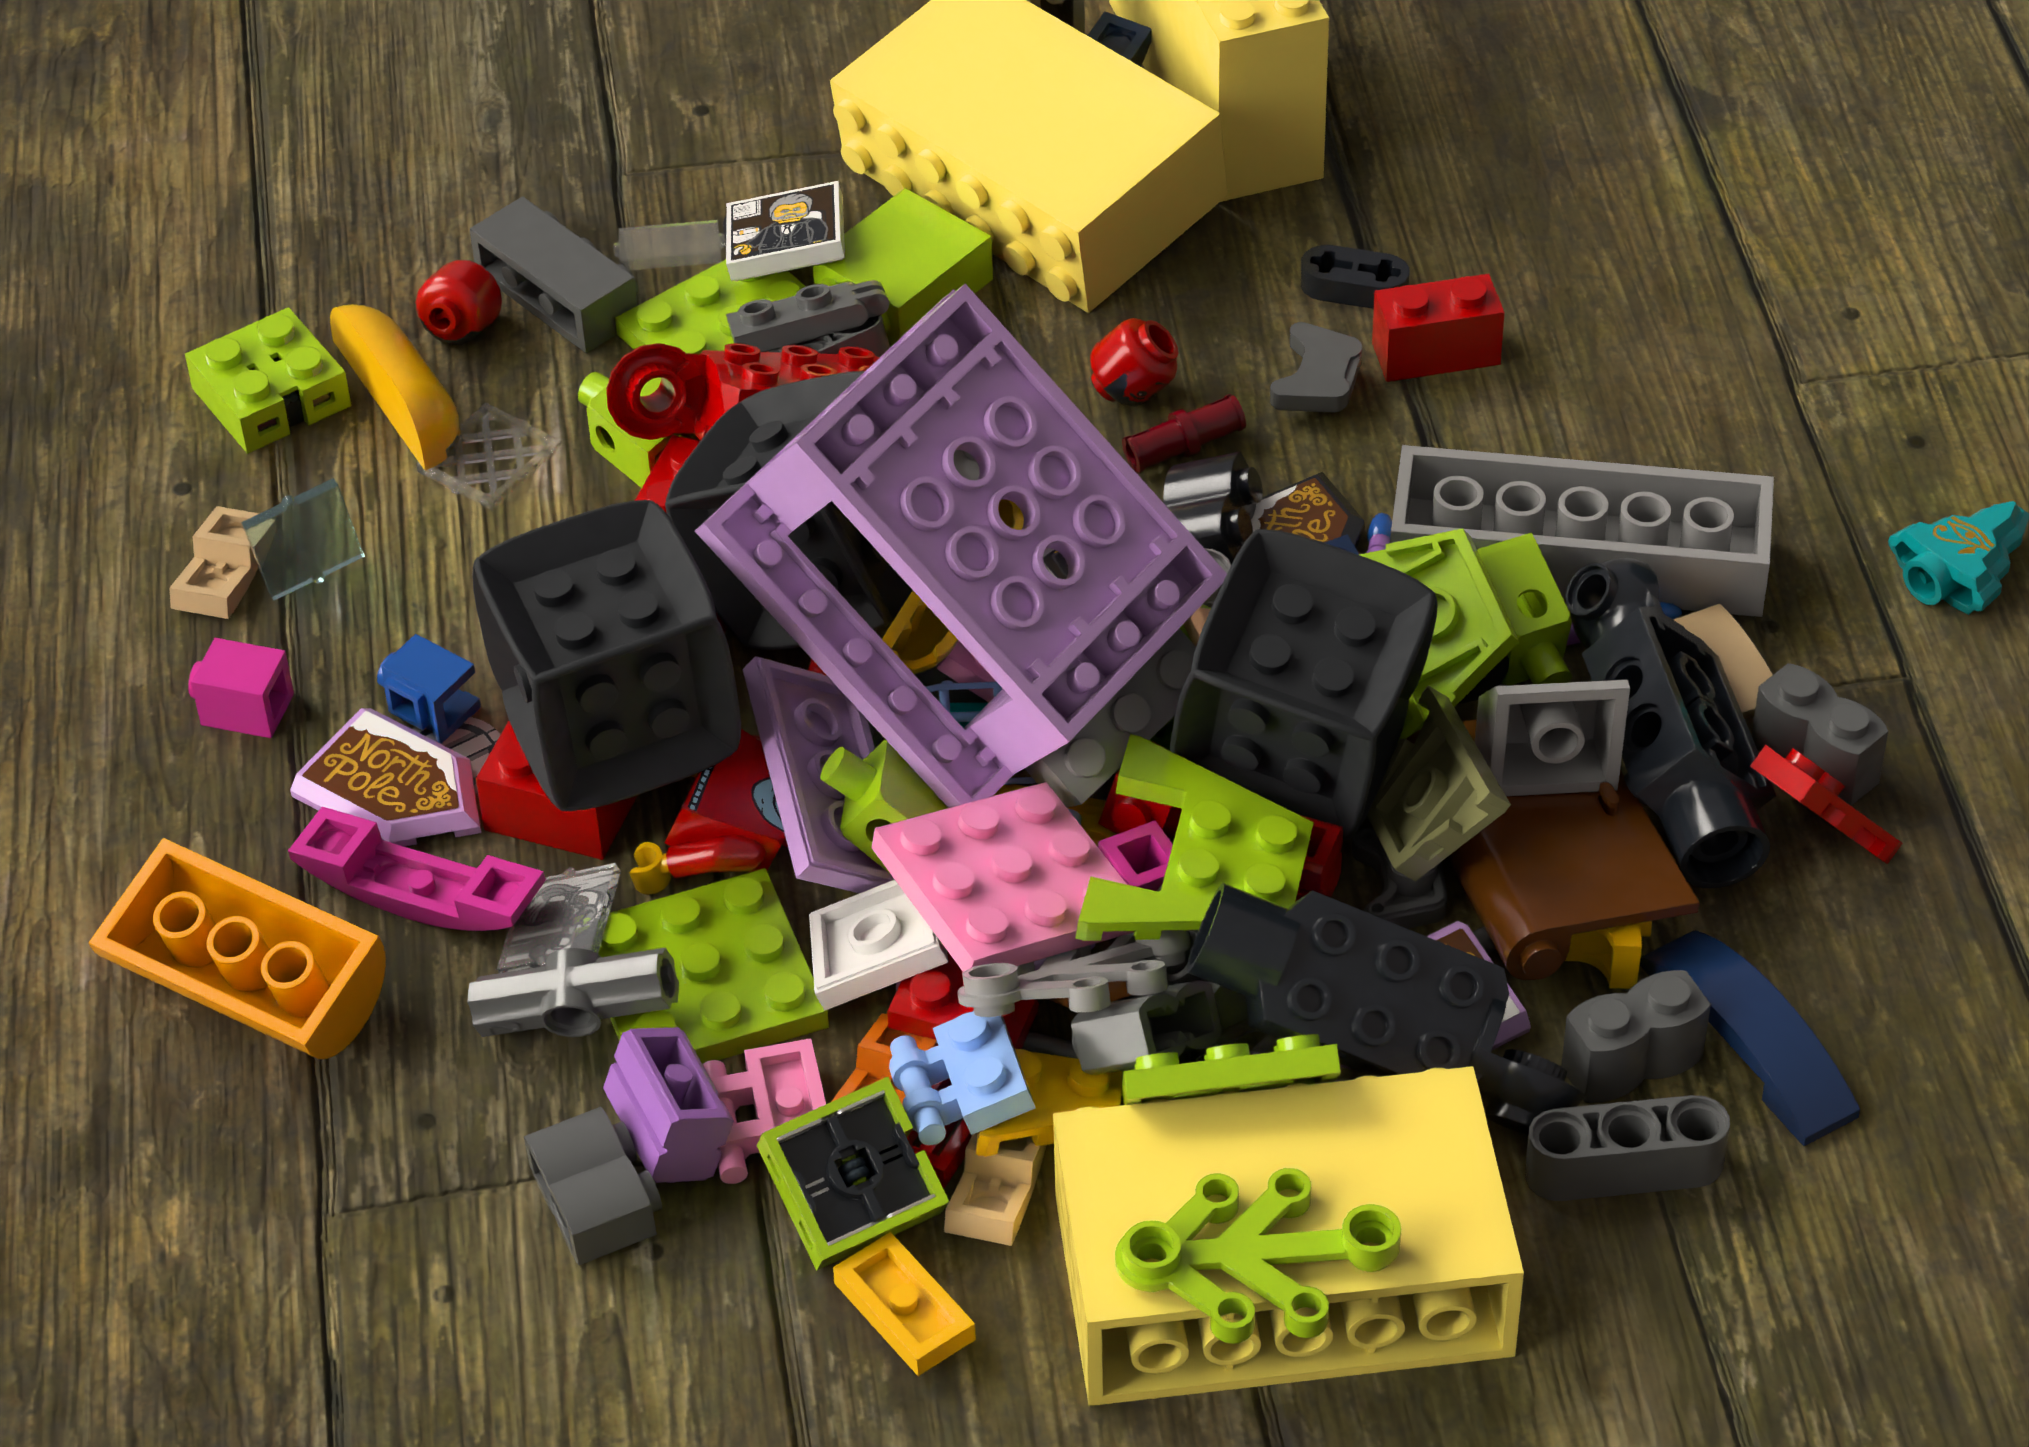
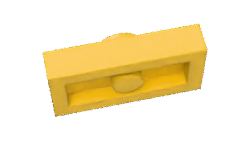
[833,1232,976,1376]

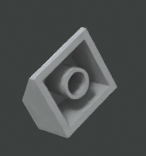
[1475,680,1630,796]

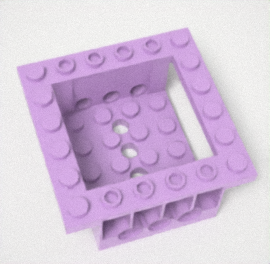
[695,284,1227,808]

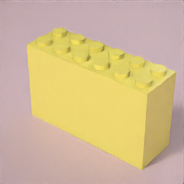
[830,0,1228,314]
[1109,0,1329,202]
[1053,1066,1524,1406]

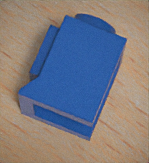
[377,634,481,744]

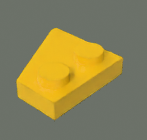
[975,1049,1122,1157]

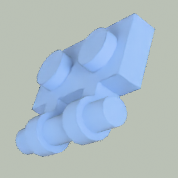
[889,1011,1036,1145]

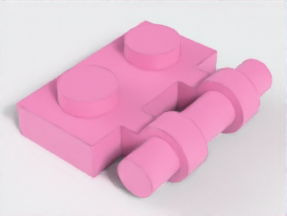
[703,1038,826,1184]

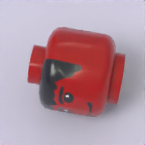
[415,260,503,345]
[1090,318,1179,407]

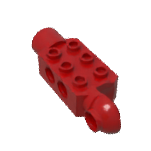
[606,343,880,441]

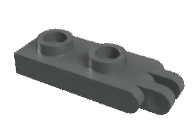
[726,280,889,352]

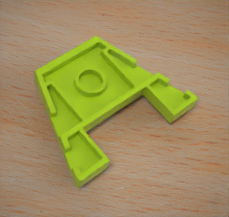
[1359,528,1519,772]
[1075,734,1314,941]

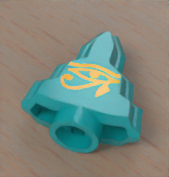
[1888,501,2029,615]

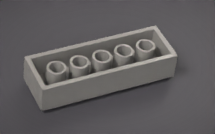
[1390,445,1774,617]

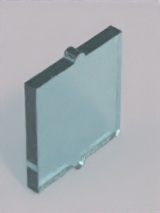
[241,478,365,601]

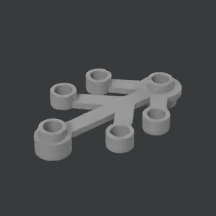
[958,930,1191,1017]

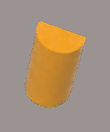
[88,838,386,1059]

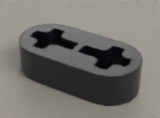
[1300,245,1410,309]

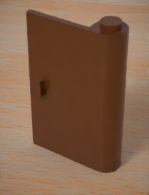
[1407,719,1699,980]

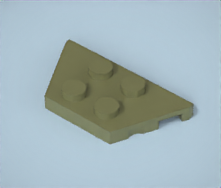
[1367,685,1511,882]

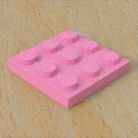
[871,782,1134,972]

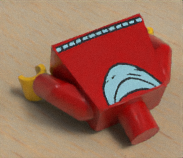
[629,729,788,895]

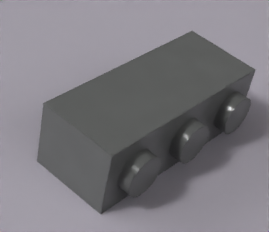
[469,196,638,354]

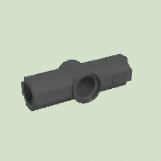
[467,948,679,1037]

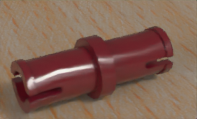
[1122,394,1246,473]

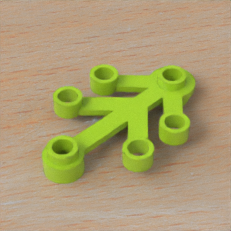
[1115,1168,1401,1344]

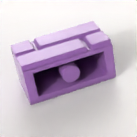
[603,1027,734,1183]

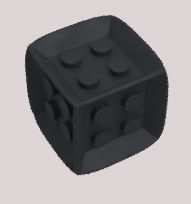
[665,371,913,650]
[472,500,741,811]
[1170,529,1438,840]

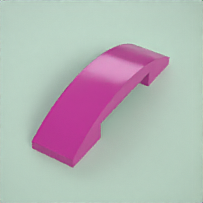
[288,806,546,931]

